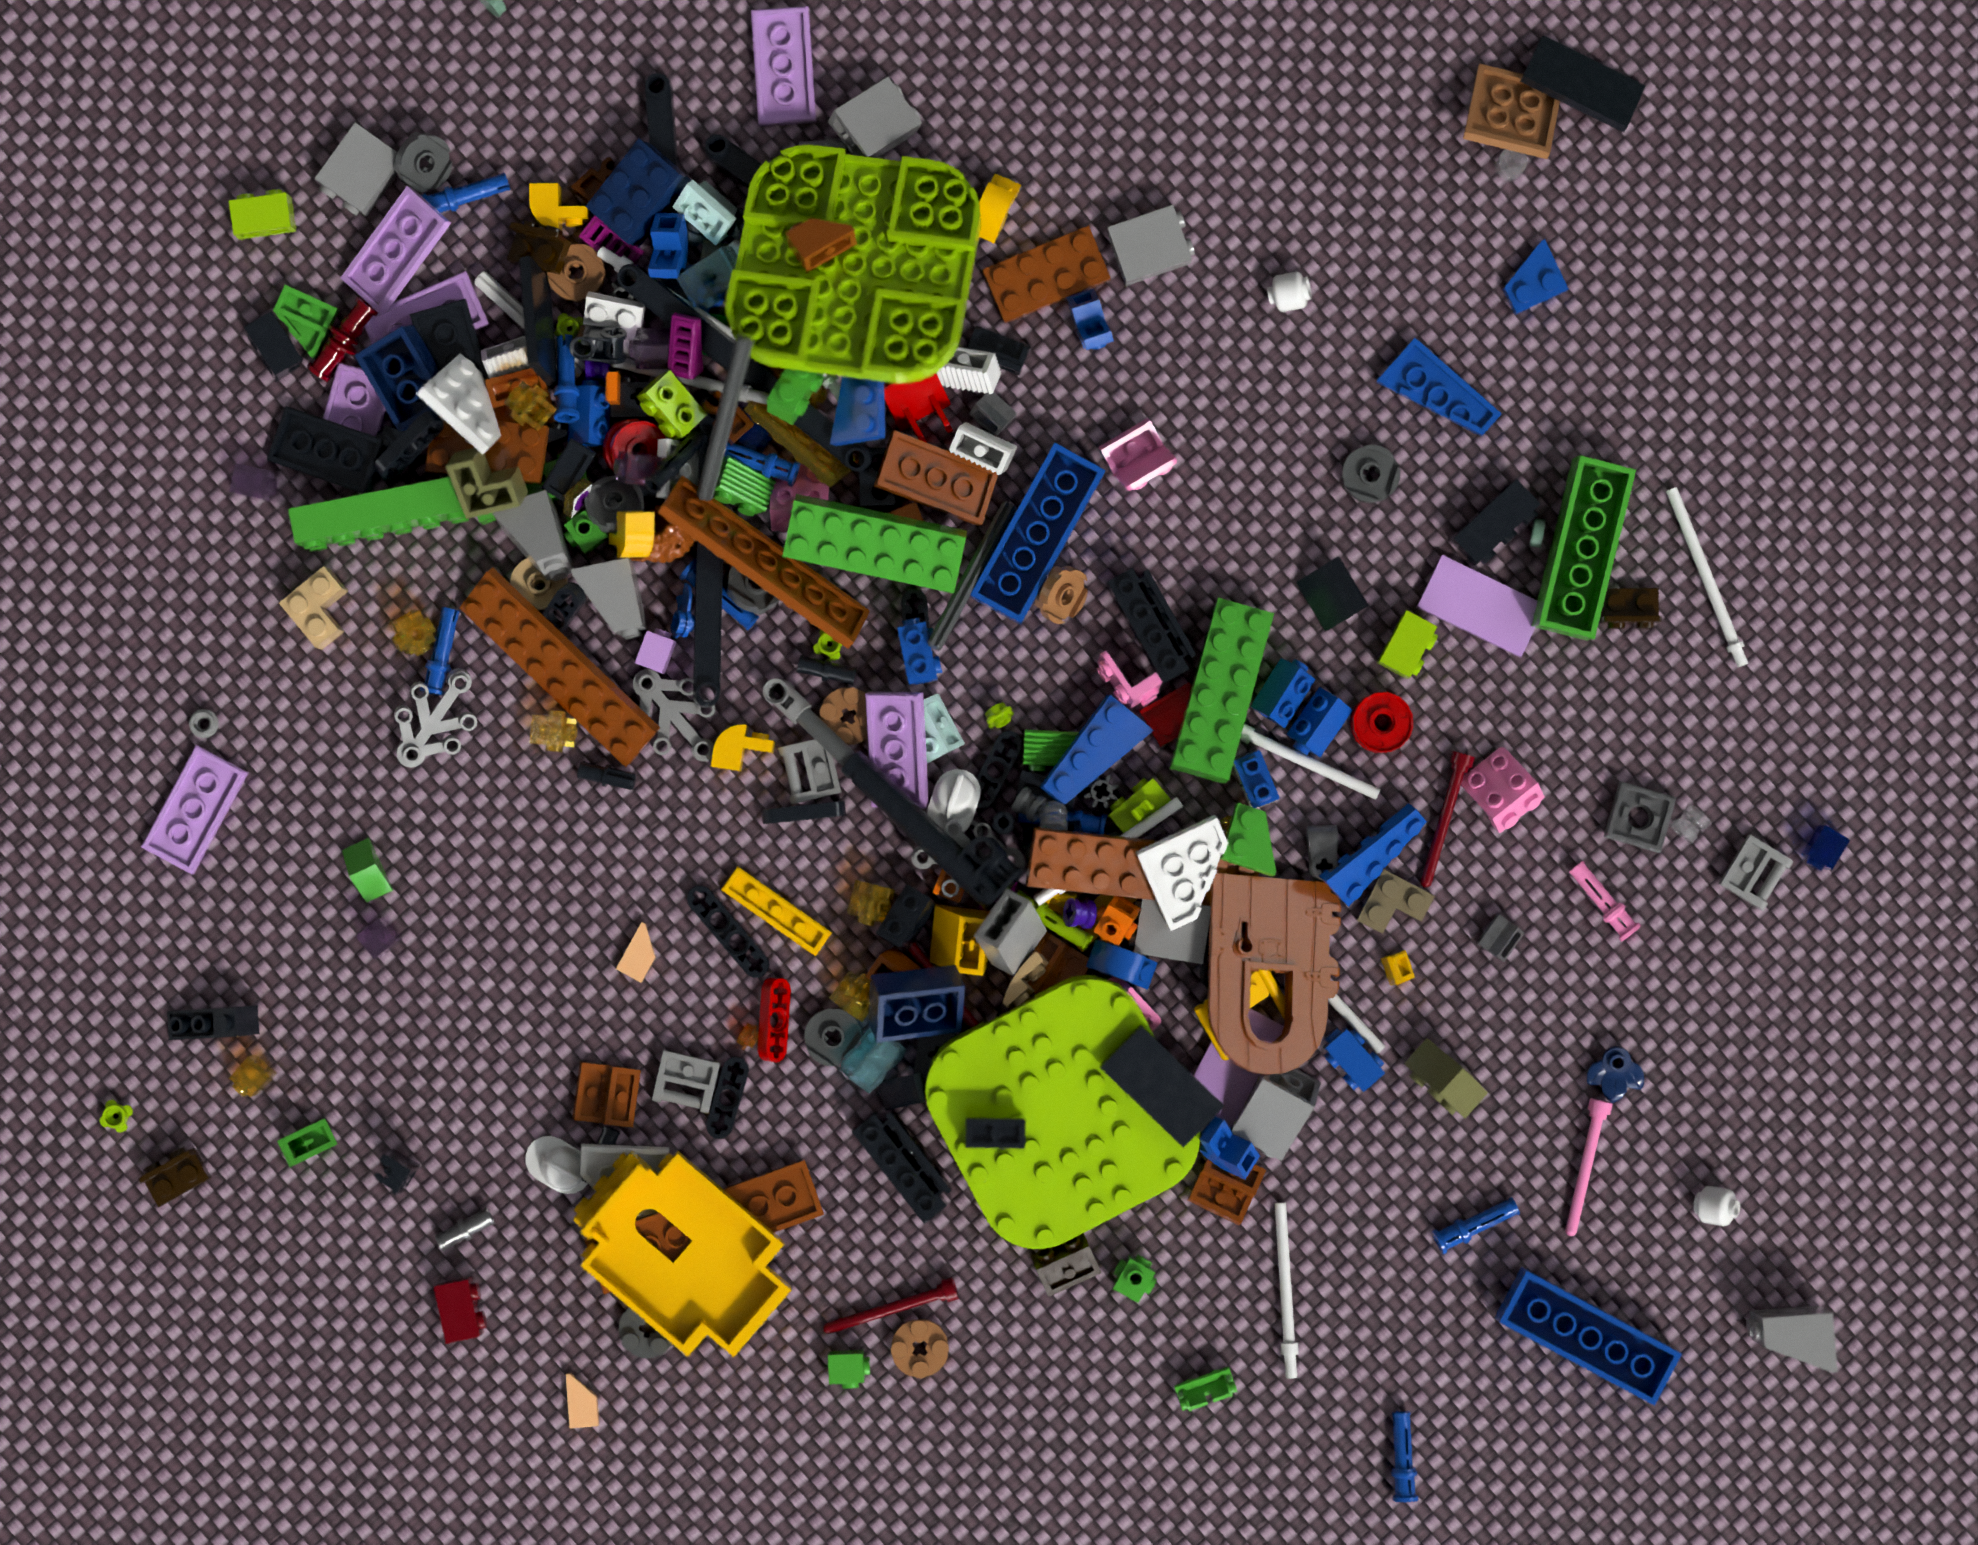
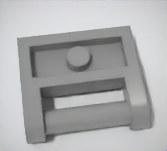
[778,739,842,805]
[1719,835,1793,911]
[652,1050,721,1114]

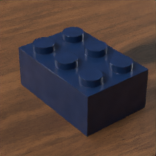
[585,138,692,248]
[354,325,440,431]
[868,965,965,1043]

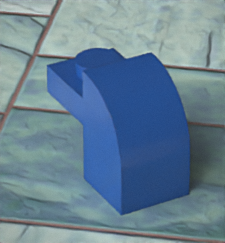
[648,213,688,279]
[1066,288,1114,350]
[1086,940,1158,990]
[1199,1116,1260,1180]

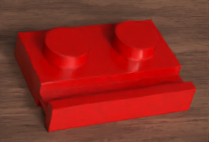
[1139,682,1192,747]

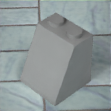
[492,490,574,581]
[571,558,648,640]
[1231,1069,1321,1161]
[1746,1306,1838,1372]

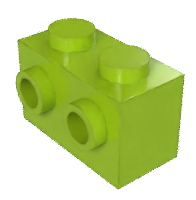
[229,189,297,240]
[636,370,707,440]
[1377,610,1438,679]

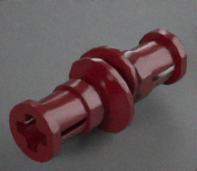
[307,297,378,382]

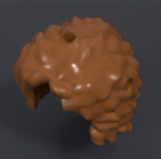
[629,502,696,563]

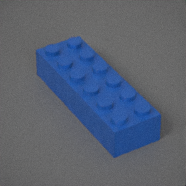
[970,442,1105,625]
[1494,1267,1682,1406]

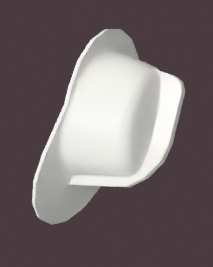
[927,769,981,836]
[525,1136,588,1194]

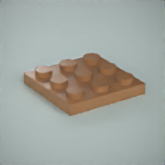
[1463,63,1560,159]

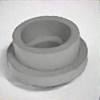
[189,709,219,738]

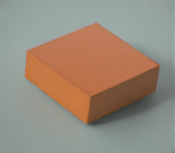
[606,372,620,405]

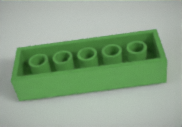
[1531,455,1636,641]
[288,477,469,552]
[782,494,967,593]
[1169,597,1274,784]

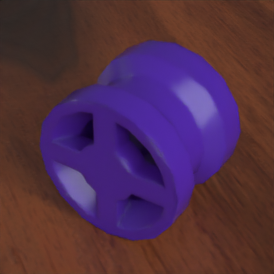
[585,360,611,383]
[1063,898,1097,929]

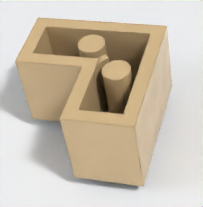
[279,566,348,650]

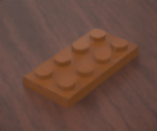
[982,225,1111,324]
[425,415,549,485]
[874,430,998,526]

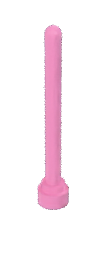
[1565,1098,1613,1236]

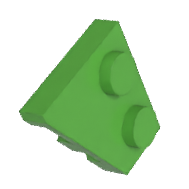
[273,285,339,359]
[1220,803,1276,877]

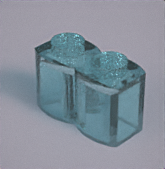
[838,1028,906,1093]

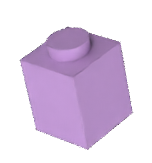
[635,628,677,675]

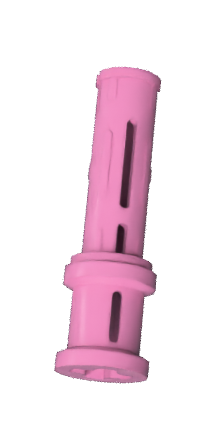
[1569,861,1642,942]

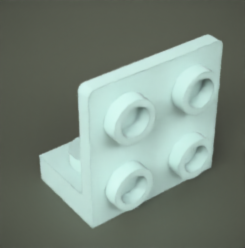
[673,180,737,246]
[924,693,965,764]

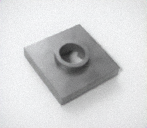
[1603,781,1677,853]

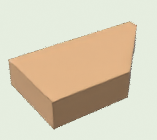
[616,922,656,983]
[566,1373,600,1428]

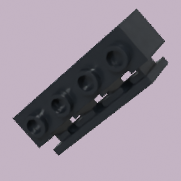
[1106,568,1196,685]
[852,1110,952,1224]

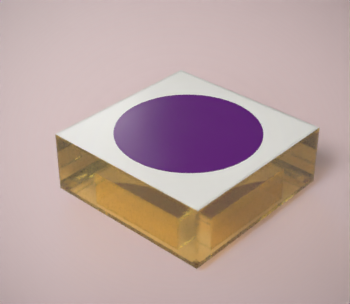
[563,478,592,518]

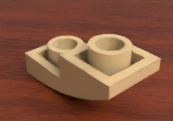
[1003,951,1049,1009]

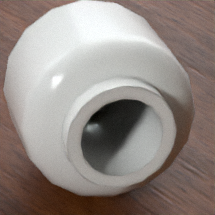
[1267,271,1312,312]
[1694,1186,1740,1226]

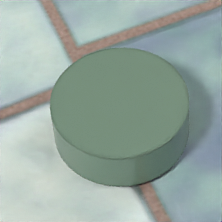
[479,0,506,17]
[1530,518,1546,548]

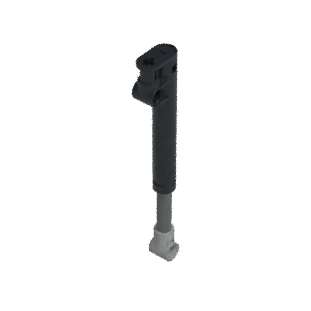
[763,678,1026,912]

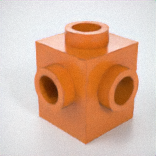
[1093,896,1141,947]

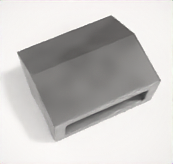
[969,392,1017,436]
[1476,914,1525,962]

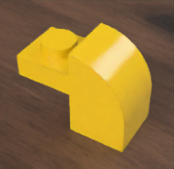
[979,173,1021,243]
[529,183,591,231]
[609,511,654,558]
[711,725,775,771]

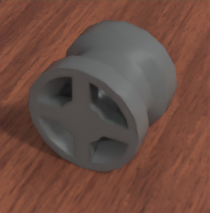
[1012,786,1047,823]

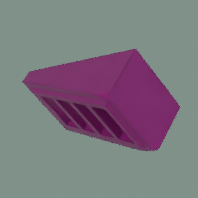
[579,216,644,264]
[668,313,703,379]

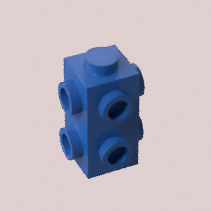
[568,380,610,447]
[897,618,942,686]
[1250,658,1316,728]
[1287,687,1353,758]
[1322,1028,1385,1092]

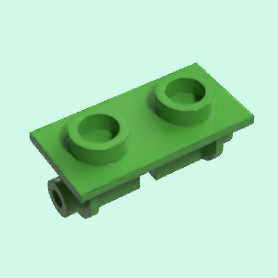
[1174,1367,1238,1412]

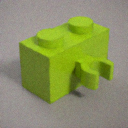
[1108,778,1171,834]

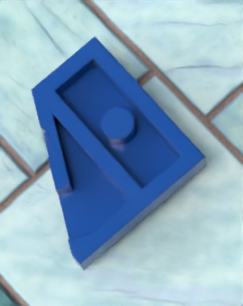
[1503,239,1569,315]

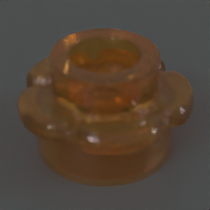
[736,1022,758,1050]

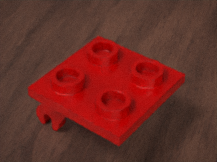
[884,373,953,443]

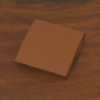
[485,368,556,425]
[1013,932,1091,994]
[572,1062,641,1128]
[1187,1159,1266,1225]

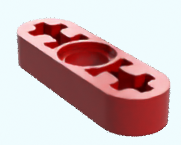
[757,977,791,1062]

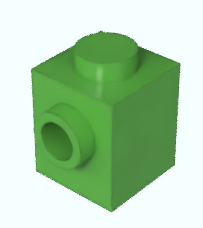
[828,1350,870,1389]

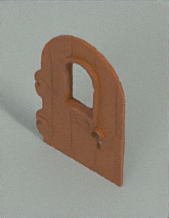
[1208,873,1341,1075]

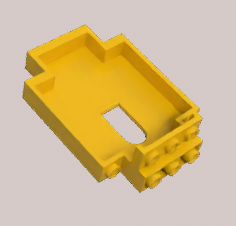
[573,1150,792,1357]

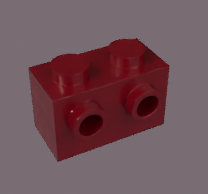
[434,1276,487,1344]

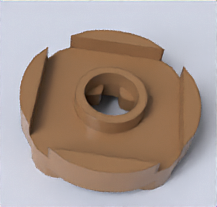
[547,244,606,303]
[1035,566,1088,624]
[820,687,868,745]
[891,1319,949,1379]

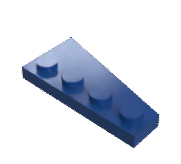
[1376,338,1502,436]
[830,376,885,446]
[1040,695,1154,805]
[1319,803,1427,907]

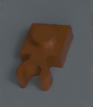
[571,157,615,203]
[702,391,755,445]

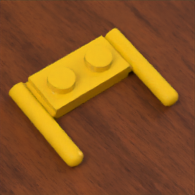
[1194,970,1285,1061]

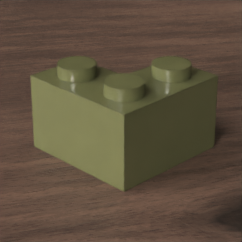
[446,448,528,519]
[1404,1038,1488,1118]

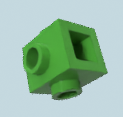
[563,509,609,555]
[1112,1254,1157,1303]

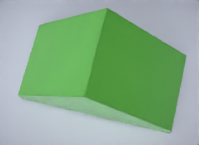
[342,838,393,903]
[277,1118,337,1167]

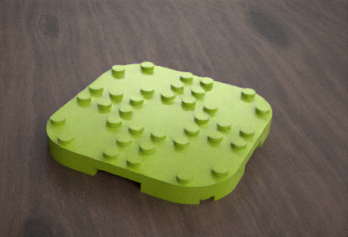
[726,145,981,383]
[925,975,1200,1249]

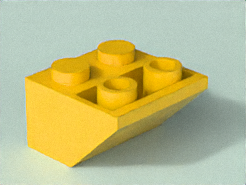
[929,904,991,976]

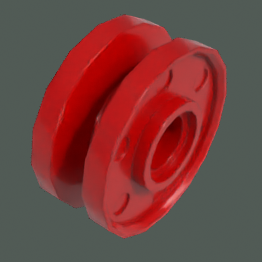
[603,418,666,481]
[1350,692,1413,753]

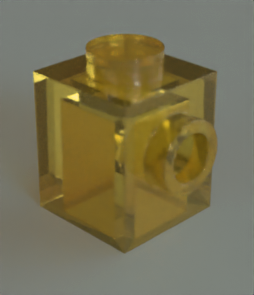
[229,1054,277,1097]

